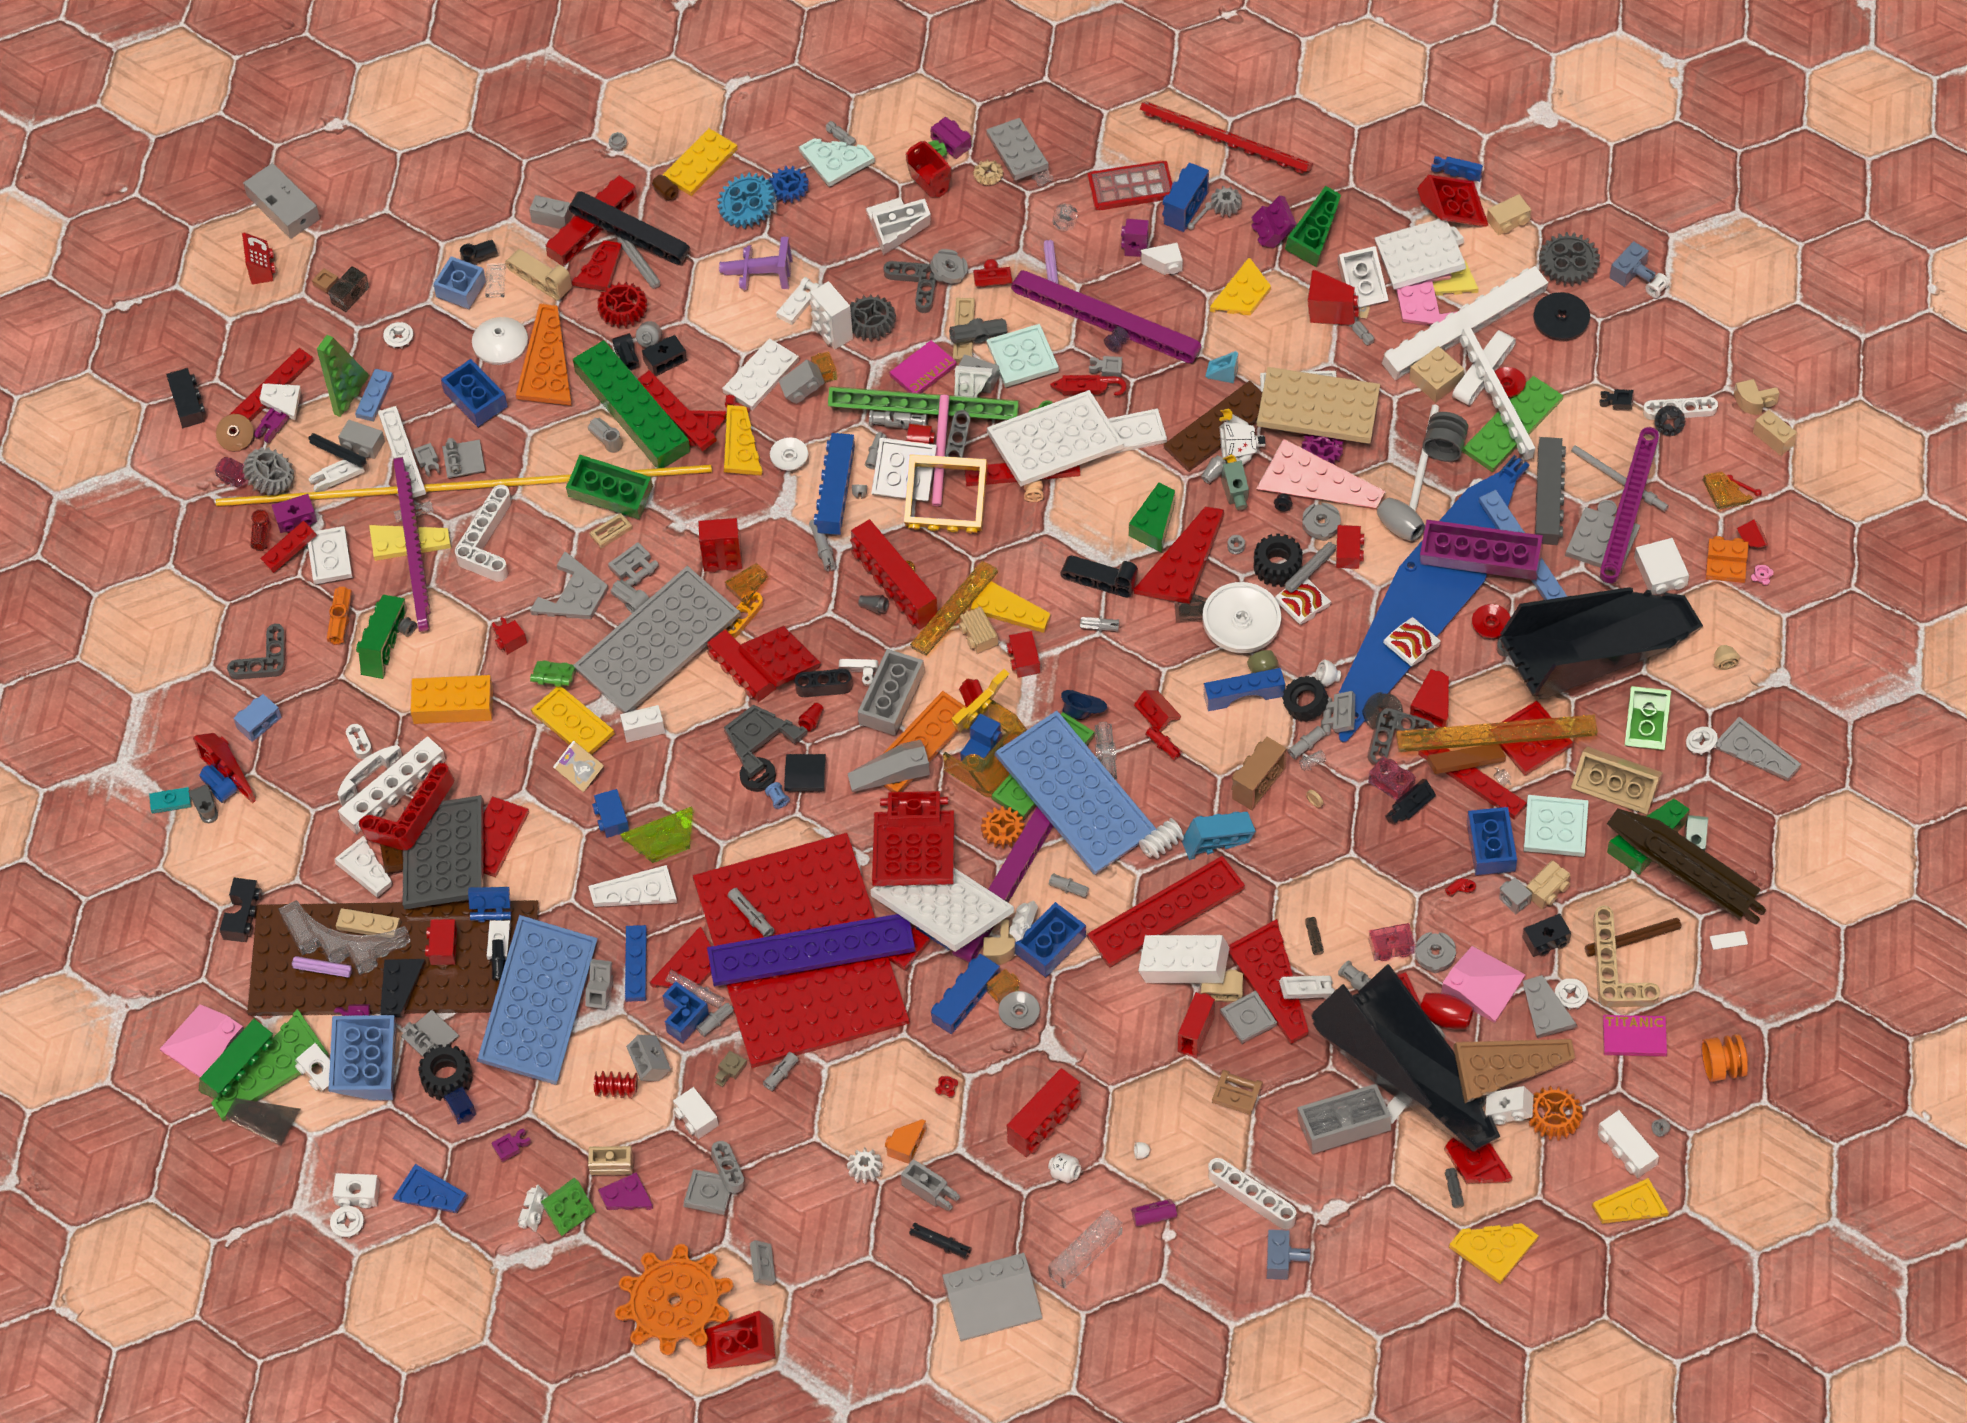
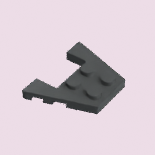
[724,705,807,778]

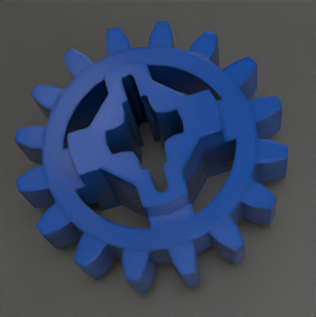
[769,166,809,203]

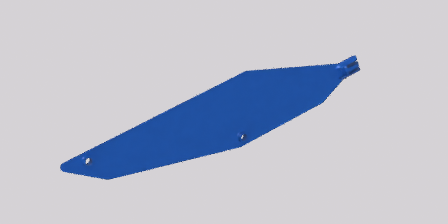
[1338,455,1530,742]

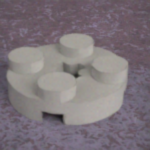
[930,249,968,284]
[1302,503,1341,541]
[1415,932,1456,973]

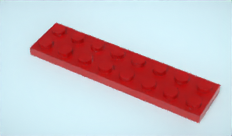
[1087,856,1245,968]

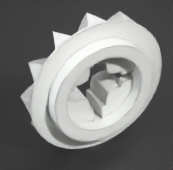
[383,322,413,349]
[1686,727,1718,755]
[1555,978,1588,1010]
[330,1206,364,1238]

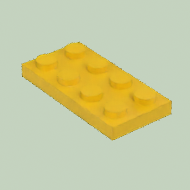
[663,128,738,196]
[531,687,615,755]

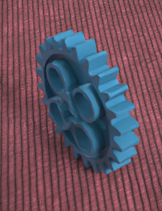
[717,173,776,229]

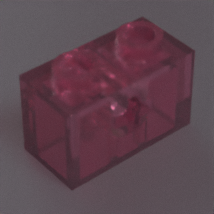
[1368,923,1415,961]

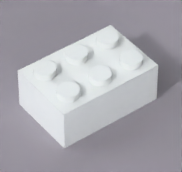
[810,281,853,350]

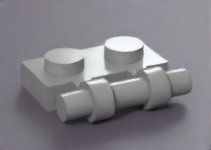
[608,542,659,586]
[1321,691,1356,736]

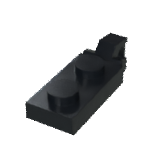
[1385,779,1436,823]

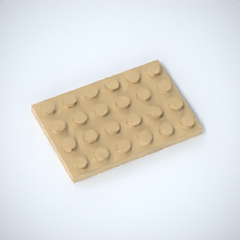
[1257,367,1380,444]

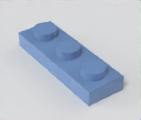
[355,369,393,422]

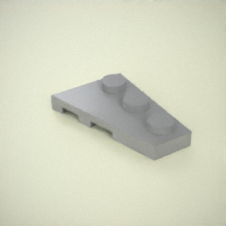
[1523,975,1578,1038]

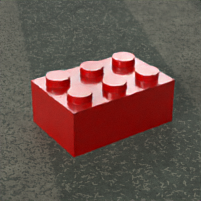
[698,518,742,572]

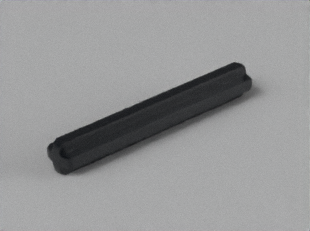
[308,433,367,467]

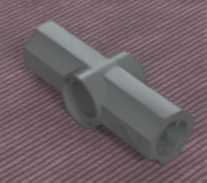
[949,318,1007,343]

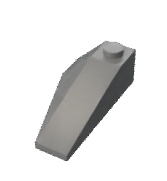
[848,740,930,792]

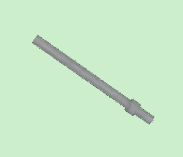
[1571,445,1669,512]

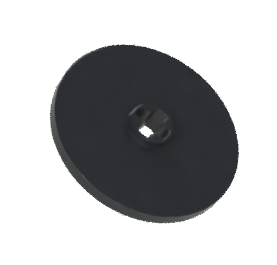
[1533,292,1590,340]

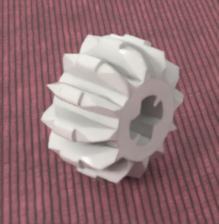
[847,1147,883,1184]

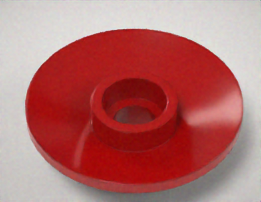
[1494,367,1526,397]
[1472,604,1511,638]

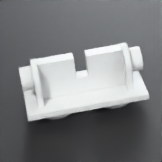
[517,1185,548,1232]

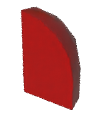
[1737,519,1768,548]

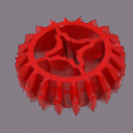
[597,281,648,329]

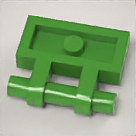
[530,660,576,687]

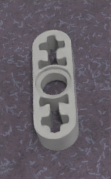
[711,1141,744,1193]

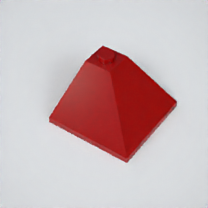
[1417,174,1489,227]

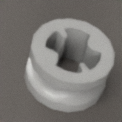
[1227,535,1245,555]

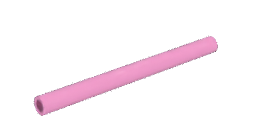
[932,395,949,506]

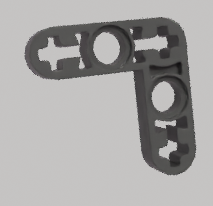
[883,261,937,313]
[227,624,285,680]
[1368,708,1434,765]

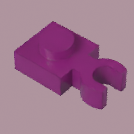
[334,1004,370,1016]
[491,1129,531,1162]

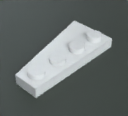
[588,865,677,907]

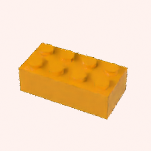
[410,675,493,724]

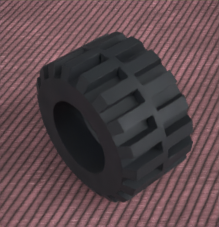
[1253,534,1303,587]
[418,1044,473,1101]

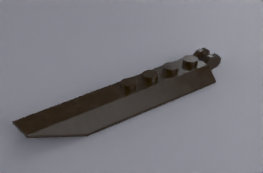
[1607,808,1766,924]

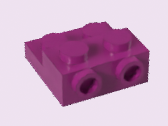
[1251,195,1297,248]

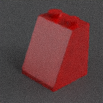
[1308,270,1360,325]

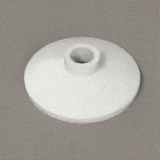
[770,438,808,470]

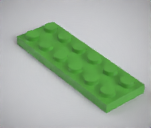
[1463,376,1564,472]
[992,712,1095,820]

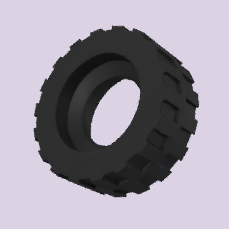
[1282,676,1329,721]

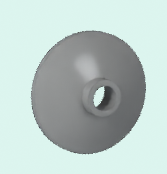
[999,991,1040,1029]

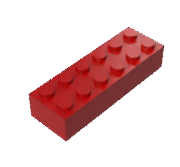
[850,519,938,630]

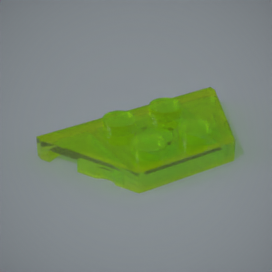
[620,806,693,863]

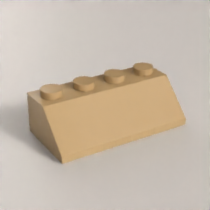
[1571,746,1663,814]

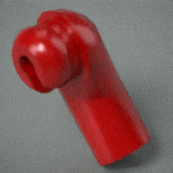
[1445,878,1476,897]

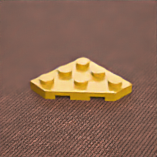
[1449,1223,1539,1284]

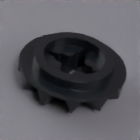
[1655,405,1686,436]

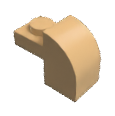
[1734,379,1779,415]
[983,920,1016,965]

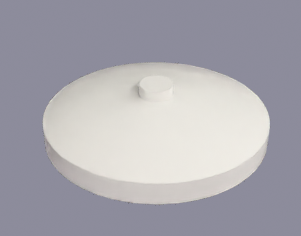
[1202,582,1281,653]

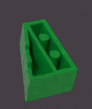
[1129,482,1175,553]

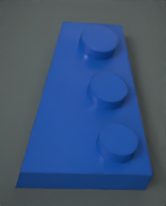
[392,1164,468,1213]

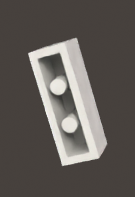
[1598,1110,1659,1179]

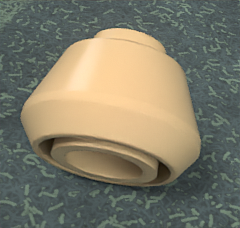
[1714,645,1740,670]

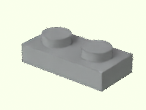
[750,1240,776,1286]

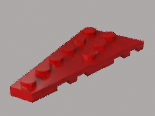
[1134,506,1224,604]

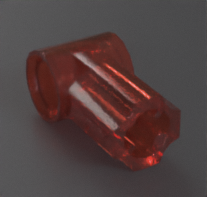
[250,509,271,551]

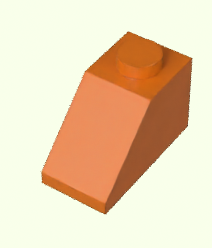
[885,1119,927,1164]

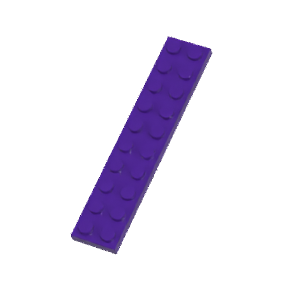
[707,914,915,986]

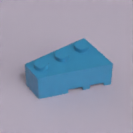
[1182,811,1256,860]

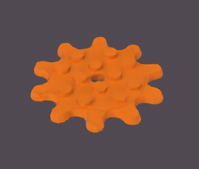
[615,1244,733,1356]

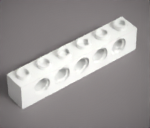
[338,736,446,835]

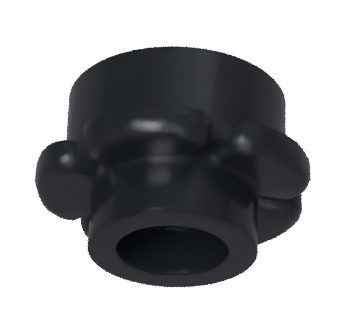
[1274,494,1293,512]

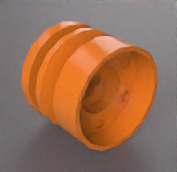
[1702,1034,1748,1082]

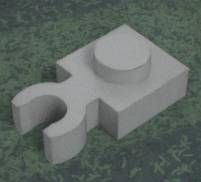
[1089,356,1122,377]
[413,443,440,477]

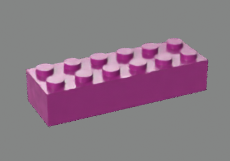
[1420,520,1543,580]

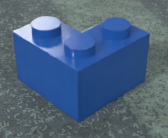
[960,713,1003,773]
[662,981,709,1044]

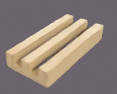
[590,513,632,549]

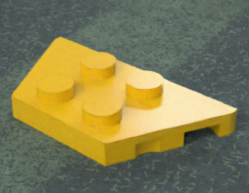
[1210,258,1271,316]

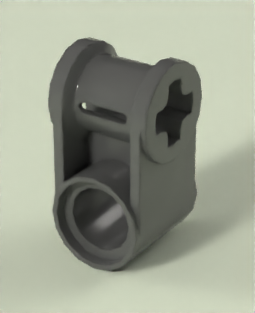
[189,784,218,824]

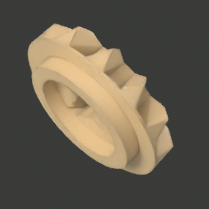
[973,159,1003,185]

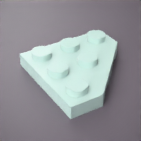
[799,138,875,187]

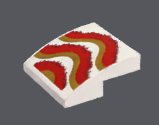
[1275,578,1331,624]
[1383,617,1441,667]

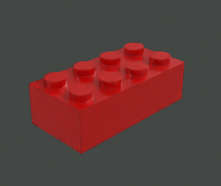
[1007,1068,1081,1158]

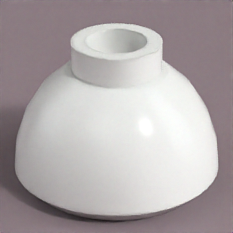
[1315,659,1341,687]

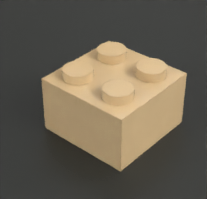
[1409,346,1464,403]

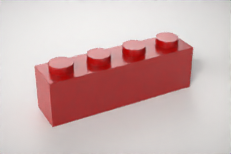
[707,629,776,702]

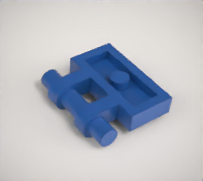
[468,887,511,922]

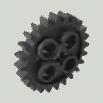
[1539,232,1600,286]

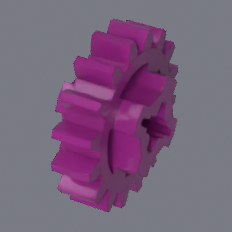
[1302,435,1343,465]

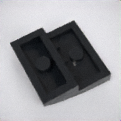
[784,754,826,791]

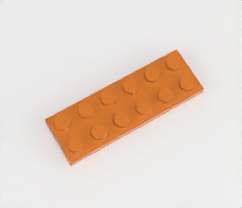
[883,691,967,792]

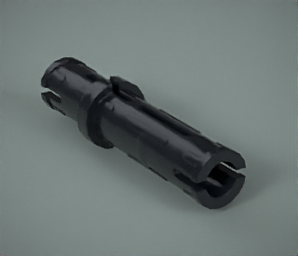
[909,1223,972,1260]

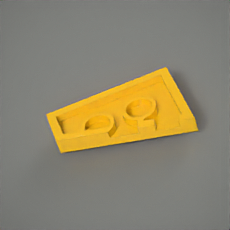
[1592,1178,1669,1224]

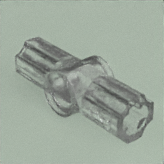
[1095,722,1117,779]

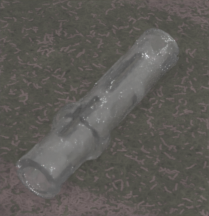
[665,969,725,1009]

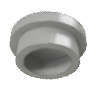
[609,132,627,150]

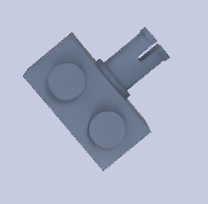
[1610,241,1656,287]
[1267,1230,1310,1280]

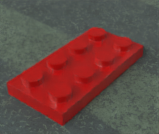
[483,796,529,878]

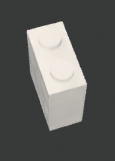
[1634,538,1689,595]

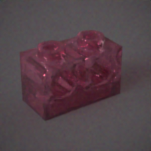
[1368,756,1416,801]

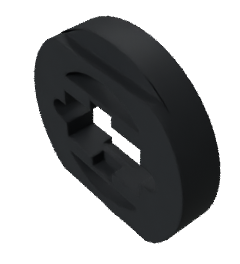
[740,757,776,792]

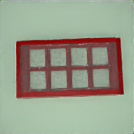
[1087,160,1172,211]

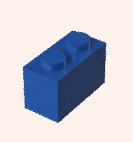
[592,789,629,838]

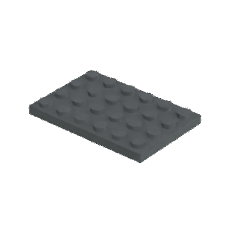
[403,795,483,909]

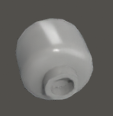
[636,321,662,348]

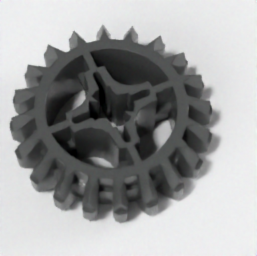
[850,294,896,342]

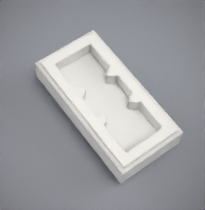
[487,921,511,960]

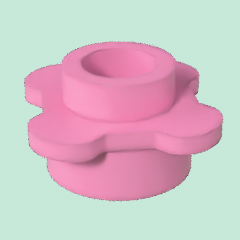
[1751,565,1773,585]

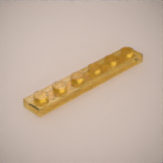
[910,561,998,656]

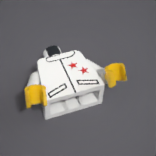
[1219,409,1266,465]

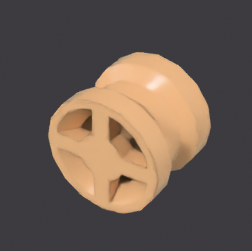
[1024,480,1043,502]

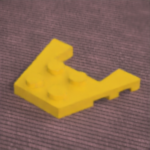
[951,669,1010,733]

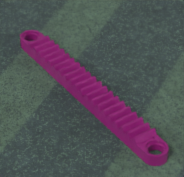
[1600,427,1659,584]
[393,457,431,632]

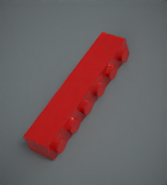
[545,175,637,267]

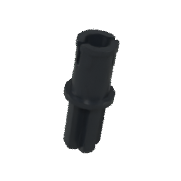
[490,939,506,981]

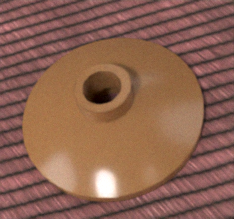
[216,414,254,452]

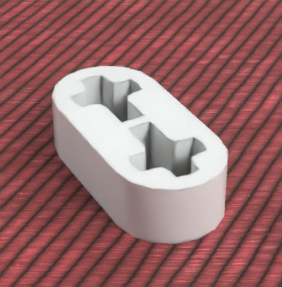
[346,724,372,759]

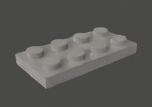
[986,118,1049,180]

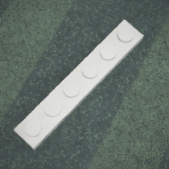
[378,406,426,498]

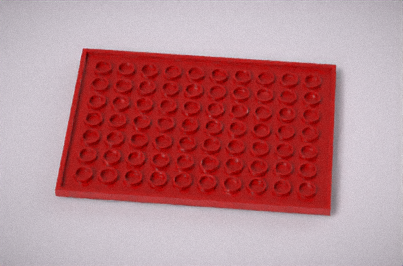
[692,833,910,1068]

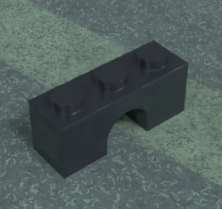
[220,877,262,943]

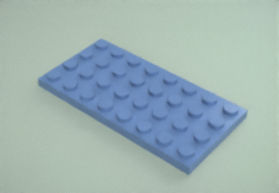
[994,711,1157,875]
[477,915,597,1085]

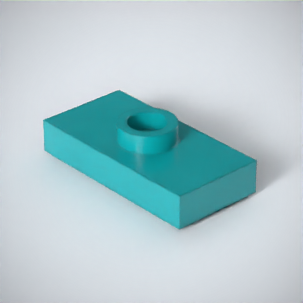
[149,787,191,814]

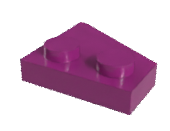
[598,1173,653,1210]

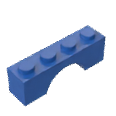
[1203,668,1285,712]

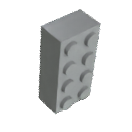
[858,649,924,736]

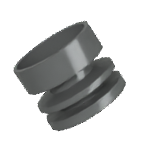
[1422,412,1469,462]

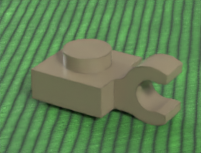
[715,1051,747,1087]

